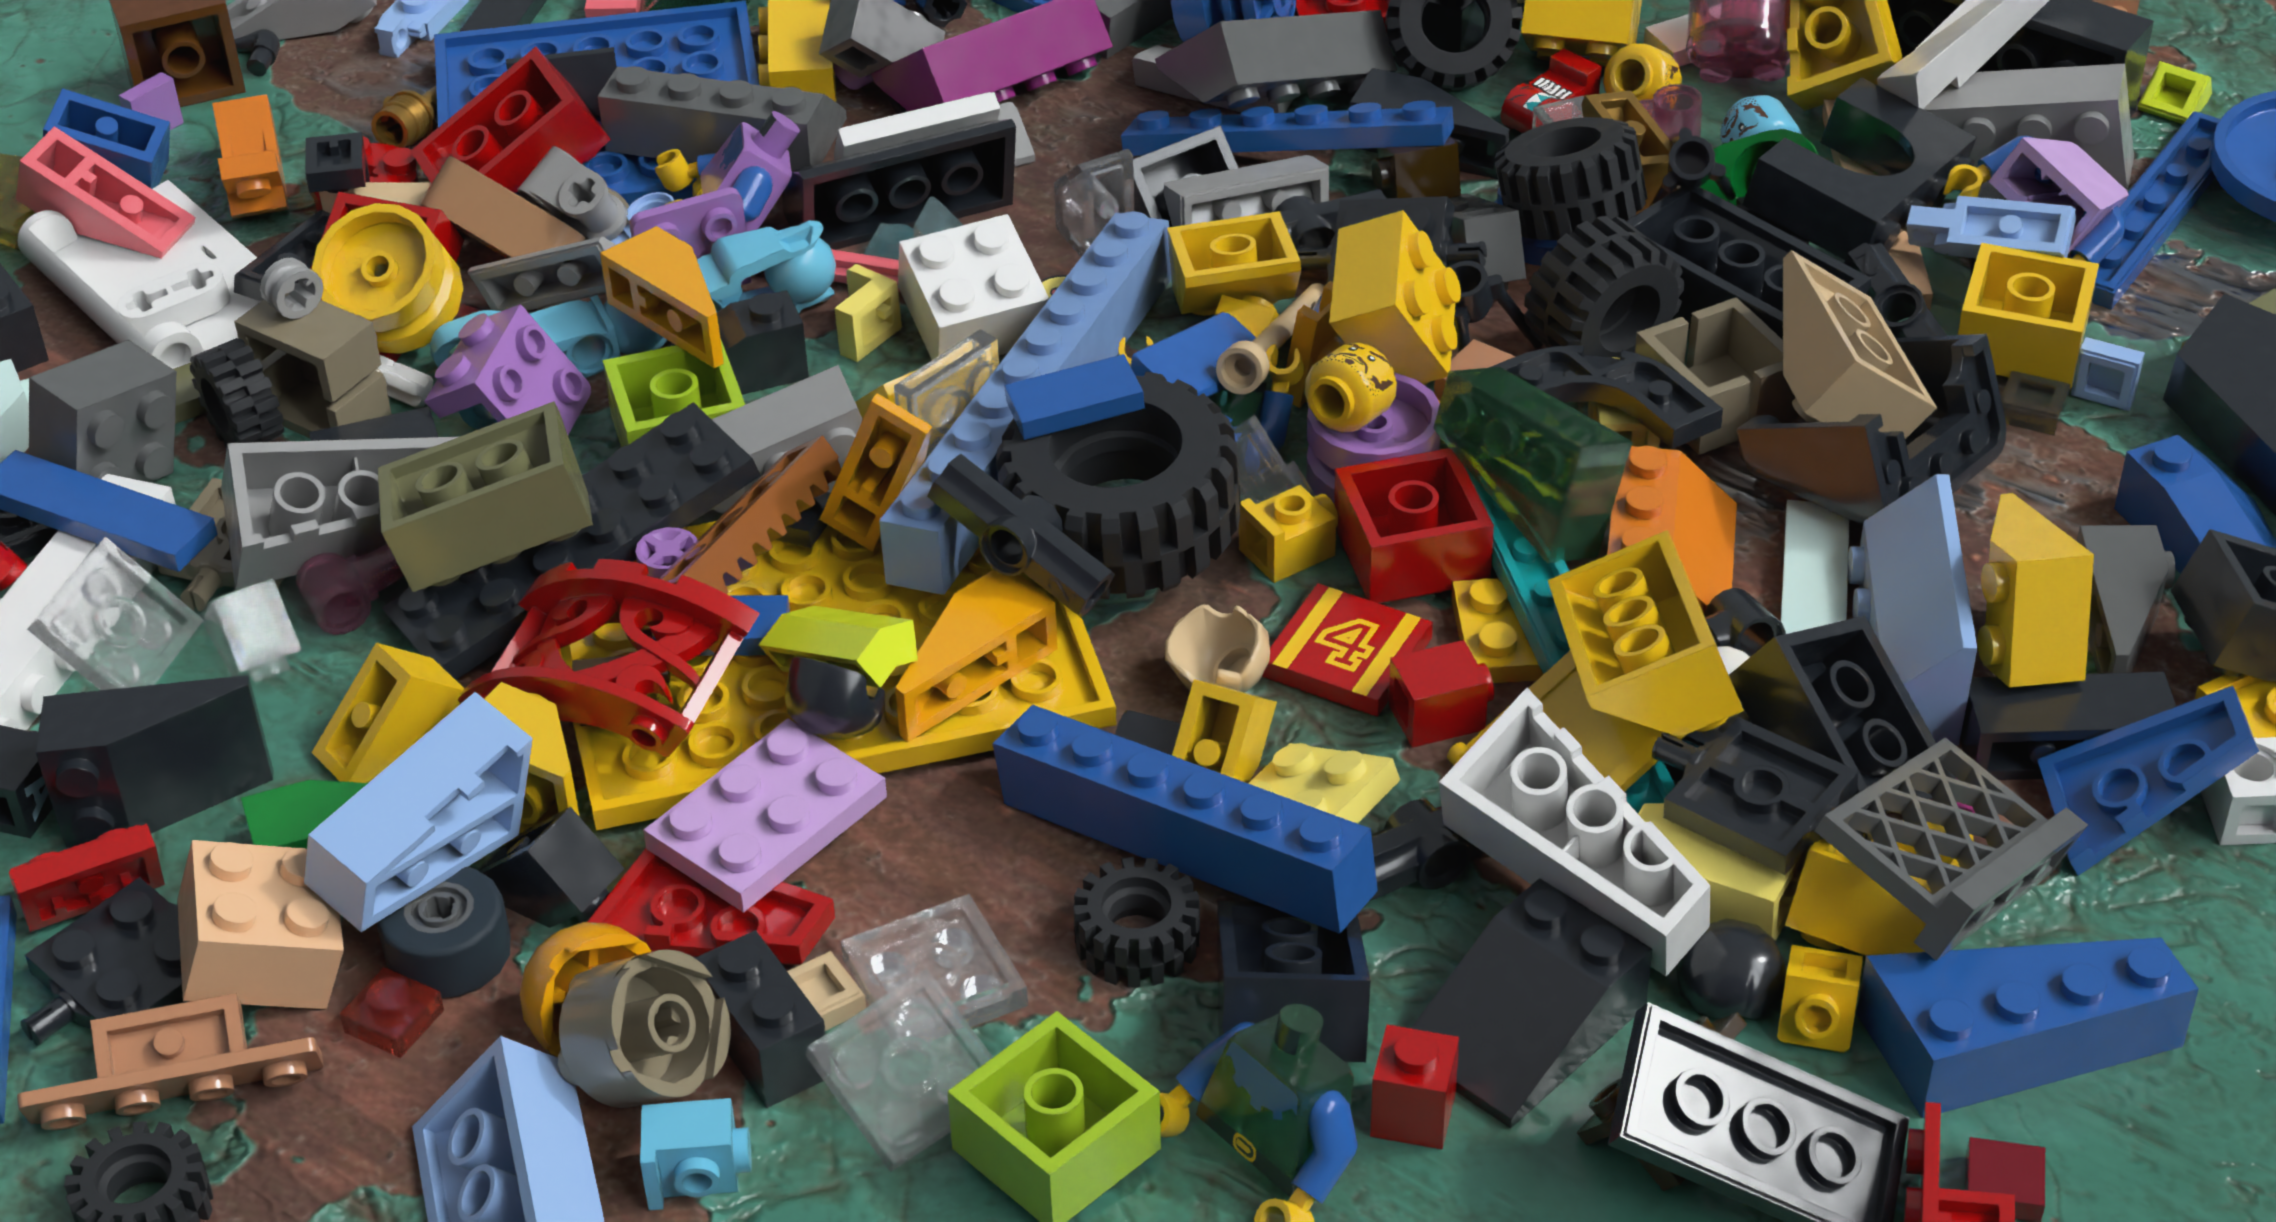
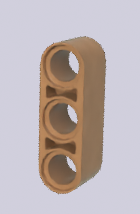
[419,156,586,259]

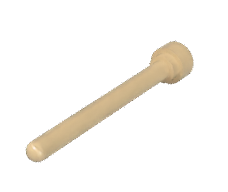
[1216,283,1324,394]

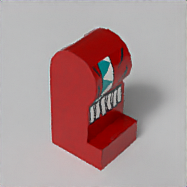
[1500,48,1601,133]

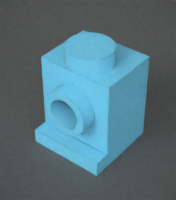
[640,1098,752,1211]

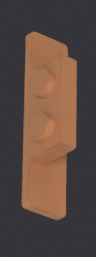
[17,993,324,1130]

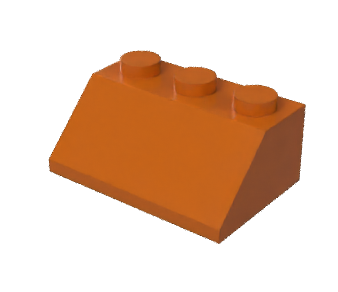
[1607,445,1737,614]

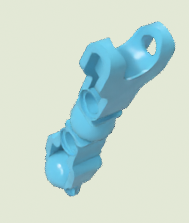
[430,220,836,429]

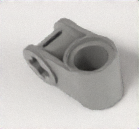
[518,146,628,241]

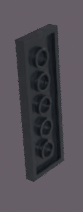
[382,402,761,680]

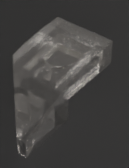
[1233,415,1316,504]

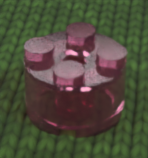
[1686,0,1790,83]

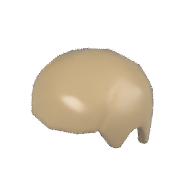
[1165,604,1270,692]

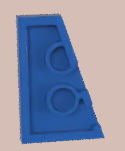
[2037,686,2259,876]

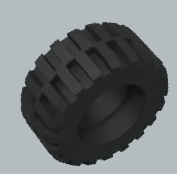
[996,371,1241,599]

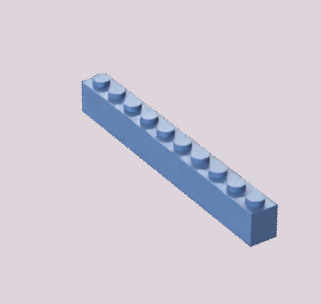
[879,212,1171,595]

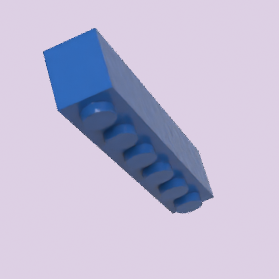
[993,705,1378,934]

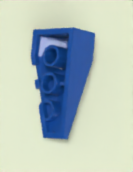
[2114,435,2276,574]

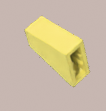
[1638,803,1813,941]

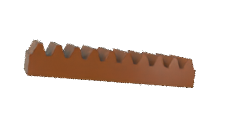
[659,435,841,594]

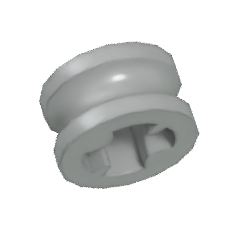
[260,257,323,319]

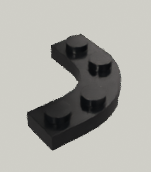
[1463,345,1723,449]

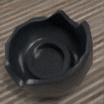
[785,656,885,740]
[1676,919,1786,1020]

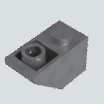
[819,0,945,78]

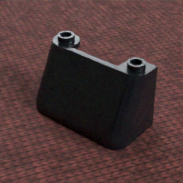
[1737,334,2007,526]

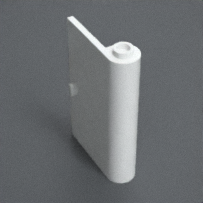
[18,180,261,369]

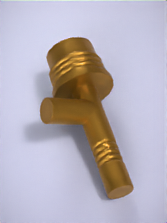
[371,86,437,148]

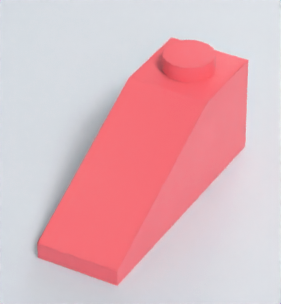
[16,126,196,259]

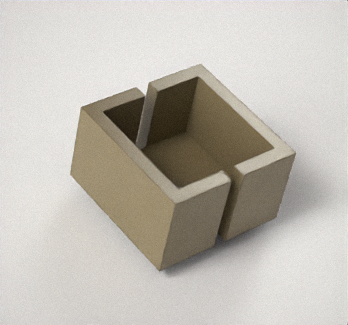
[234,293,392,438]
[1635,297,1799,455]

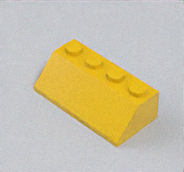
[1548,530,1744,737]

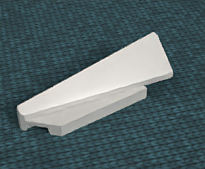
[1877,0,2049,109]

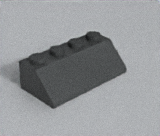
[1155,10,1397,108]
[598,66,847,170]

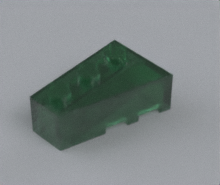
[1433,367,1633,564]

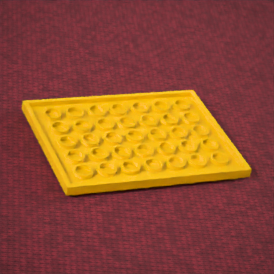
[560,521,1117,831]

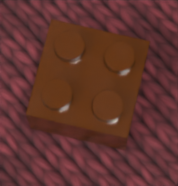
[109,0,246,107]

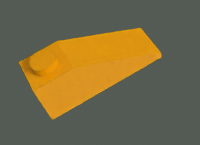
[600,226,724,368]
[819,393,932,552]
[895,570,1058,742]

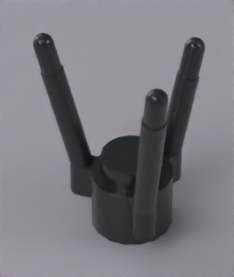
[1649,127,1736,207]
[1450,261,1543,353]

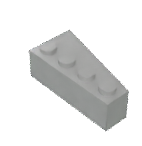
[1924,64,2134,192]
[685,365,863,527]
[221,437,457,590]

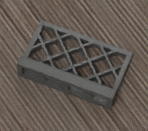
[1814,737,2088,961]

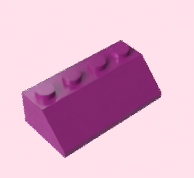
[871,0,1113,112]

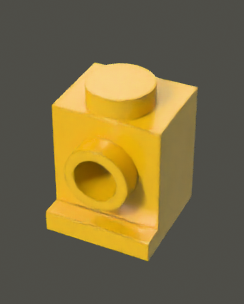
[1239,485,1338,583]

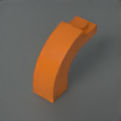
[212,94,289,219]

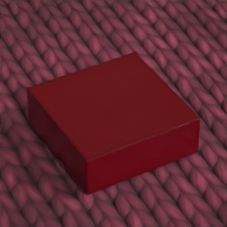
[1965,1137,2046,1222]

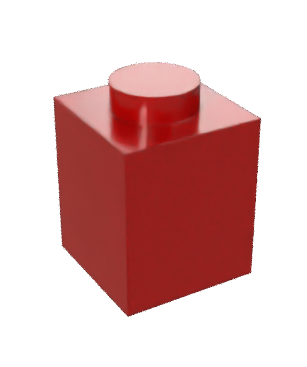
[1389,640,1494,748]
[1370,1024,1459,1150]

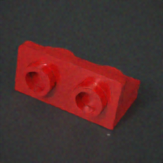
[9,824,165,932]

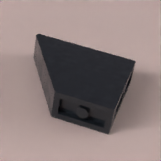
[2163,293,2276,515]

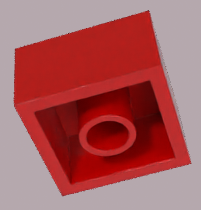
[1334,447,1494,603]

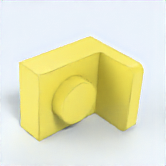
[834,264,902,362]

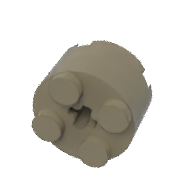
[558,949,731,1108]

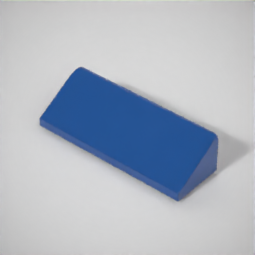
[1131,312,1256,397]

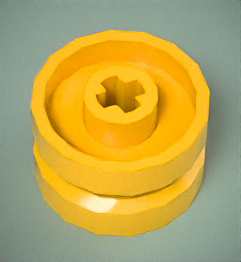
[312,203,463,354]

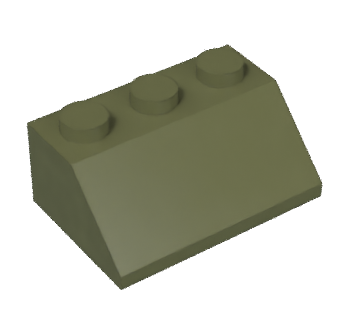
[378,401,593,592]

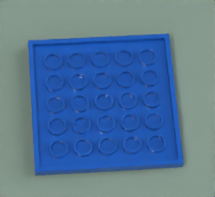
[434,1,759,231]

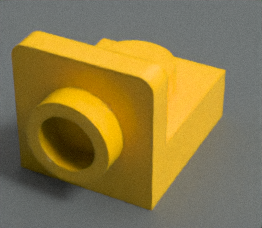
[1777,945,1863,1052]

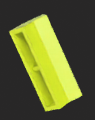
[758,606,918,688]

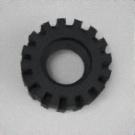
[189,338,284,448]
[1073,857,1200,987]
[64,1121,214,1222]

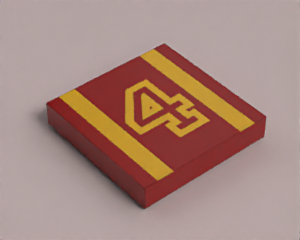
[1262,583,1433,717]

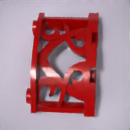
[458,559,760,757]

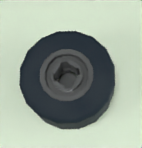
[377,867,511,999]

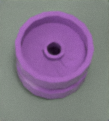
[1306,372,1442,503]

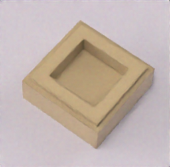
[787,951,867,1031]

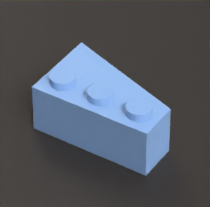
[304,692,533,932]

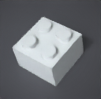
[898,214,1049,363]

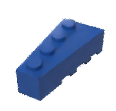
[1856,938,2199,1118]

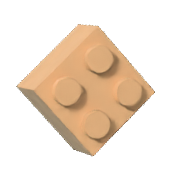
[177,840,344,1009]

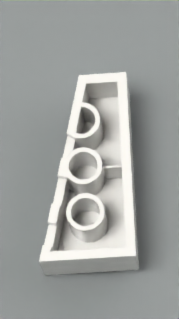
[1439,688,1711,976]

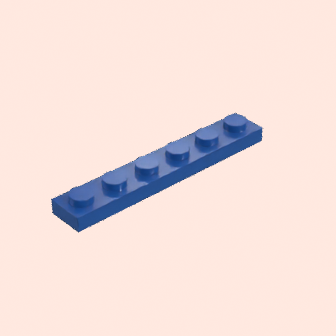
[1121,100,1454,156]

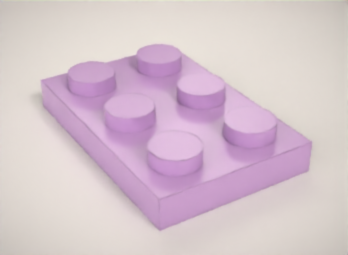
[643,719,887,913]

